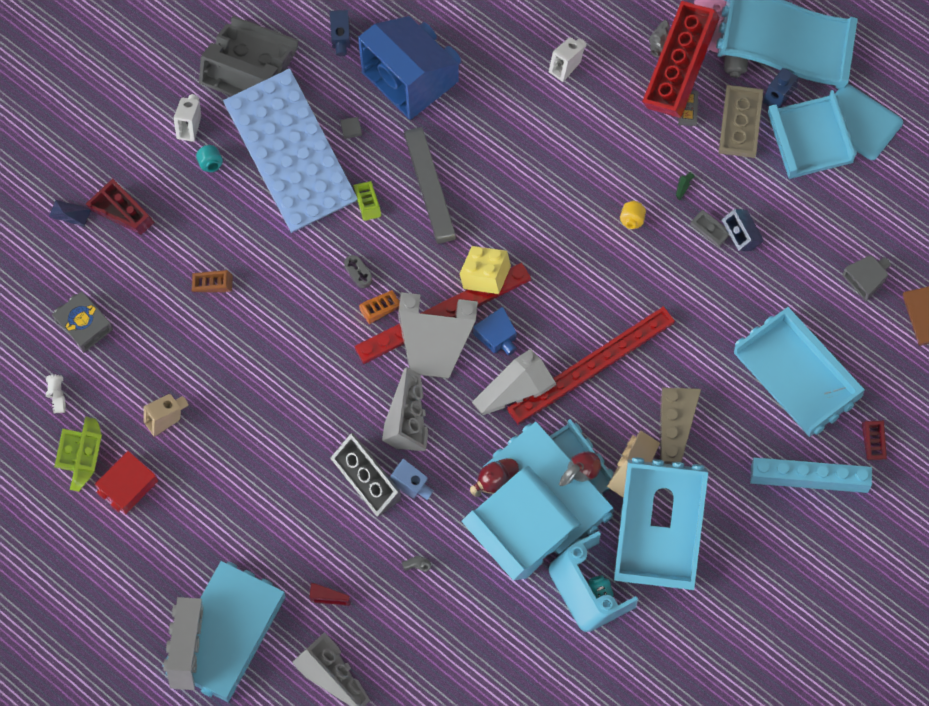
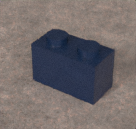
[722,209,764,251]

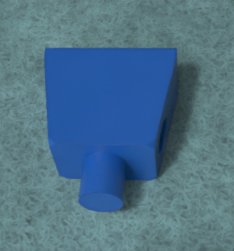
[473,307,517,356]

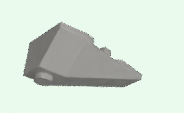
[472,349,556,415]
[382,367,428,451]

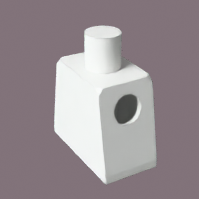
[549,38,586,82]
[174,94,201,142]

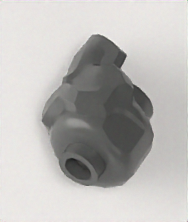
[648,20,670,57]

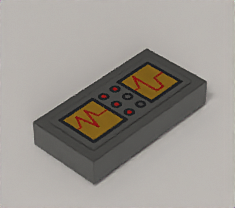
[678,90,698,126]

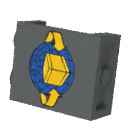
[52,291,113,353]

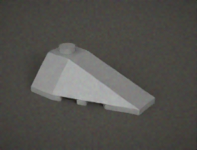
[292,632,370,706]

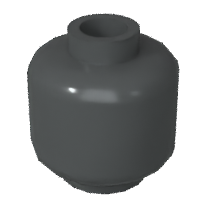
[724,55,748,78]

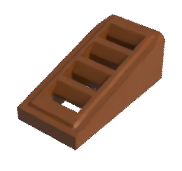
[191,270,233,292]

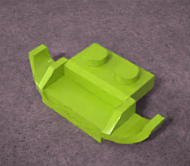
[54,416,102,492]

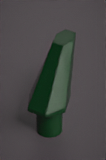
[676,172,695,200]

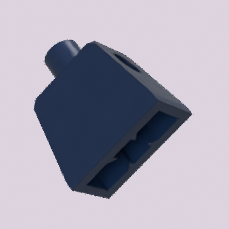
[330,10,351,56]
[763,68,798,108]

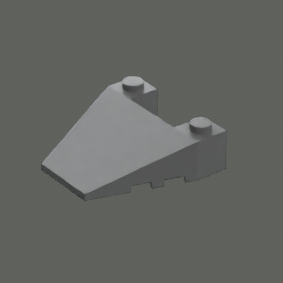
[398,292,478,379]

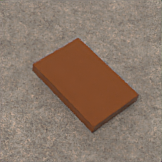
[902,287,929,346]

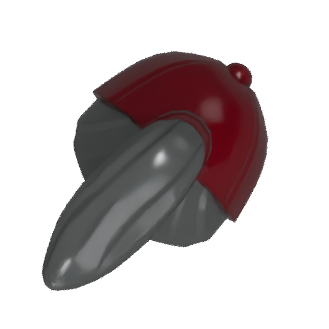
[559,451,601,486]

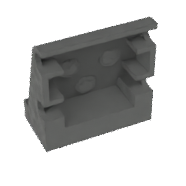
[199,16,299,96]

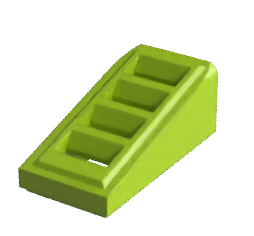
[353,181,381,221]

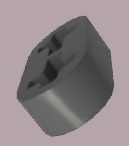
[344,255,372,288]

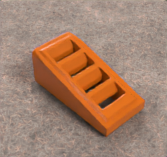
[359,290,400,324]

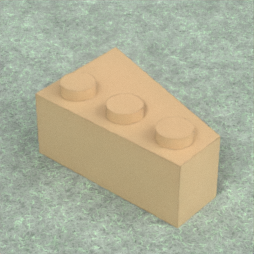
[607,430,660,497]

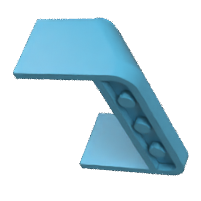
[549,531,638,632]

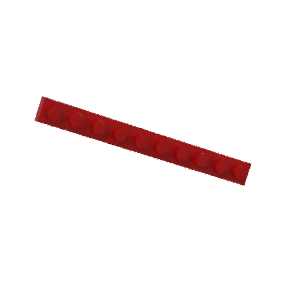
[354,262,531,365]
[507,306,675,425]

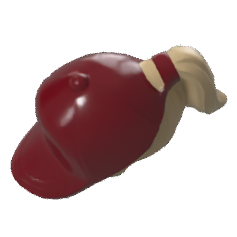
[470,458,519,497]

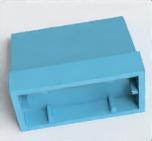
[462,466,581,581]

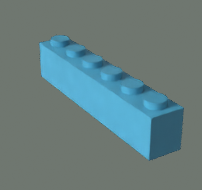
[750,458,872,493]

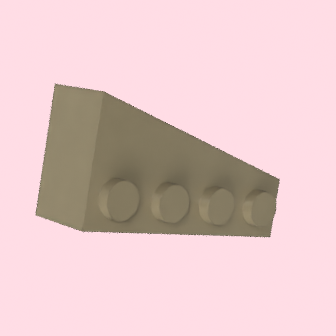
[660,388,701,465]

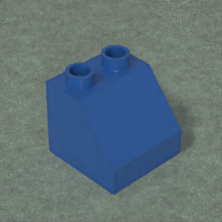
[358,16,461,120]

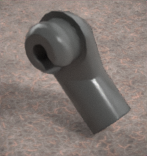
[401,556,431,572]

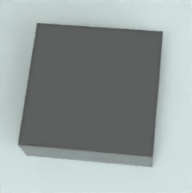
[340,117,362,139]

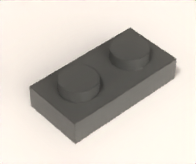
[690,210,730,248]

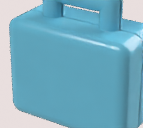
[835,83,903,160]

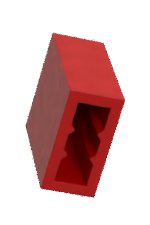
[95,451,158,515]

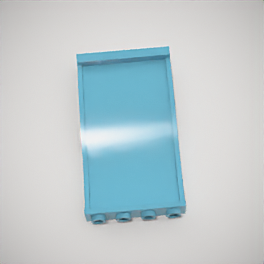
[716,0,858,89]

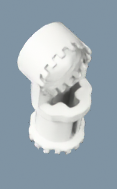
[46,375,66,413]

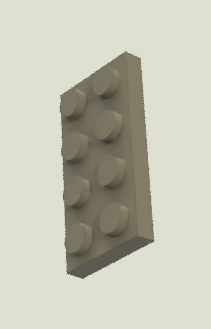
[719,85,763,158]

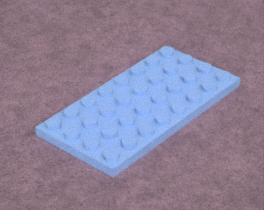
[223,69,358,233]

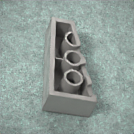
[163,597,203,690]

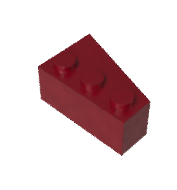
[86,178,155,235]

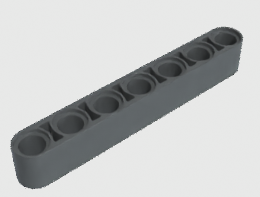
[404,126,456,244]

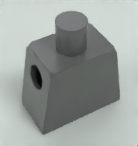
[842,255,891,302]

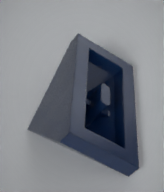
[49,200,91,227]

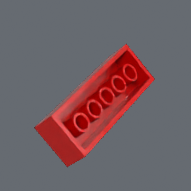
[642,1,720,118]

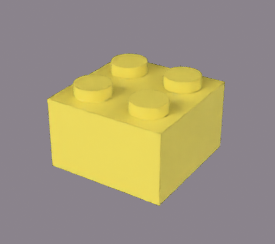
[460,246,511,294]

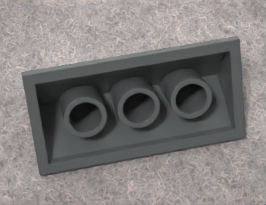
[330,433,401,517]

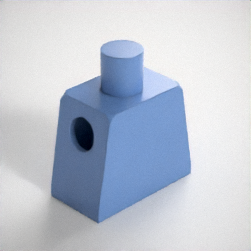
[390,459,434,500]

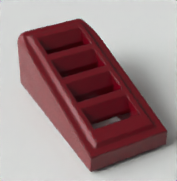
[862,420,887,460]
[309,583,351,606]

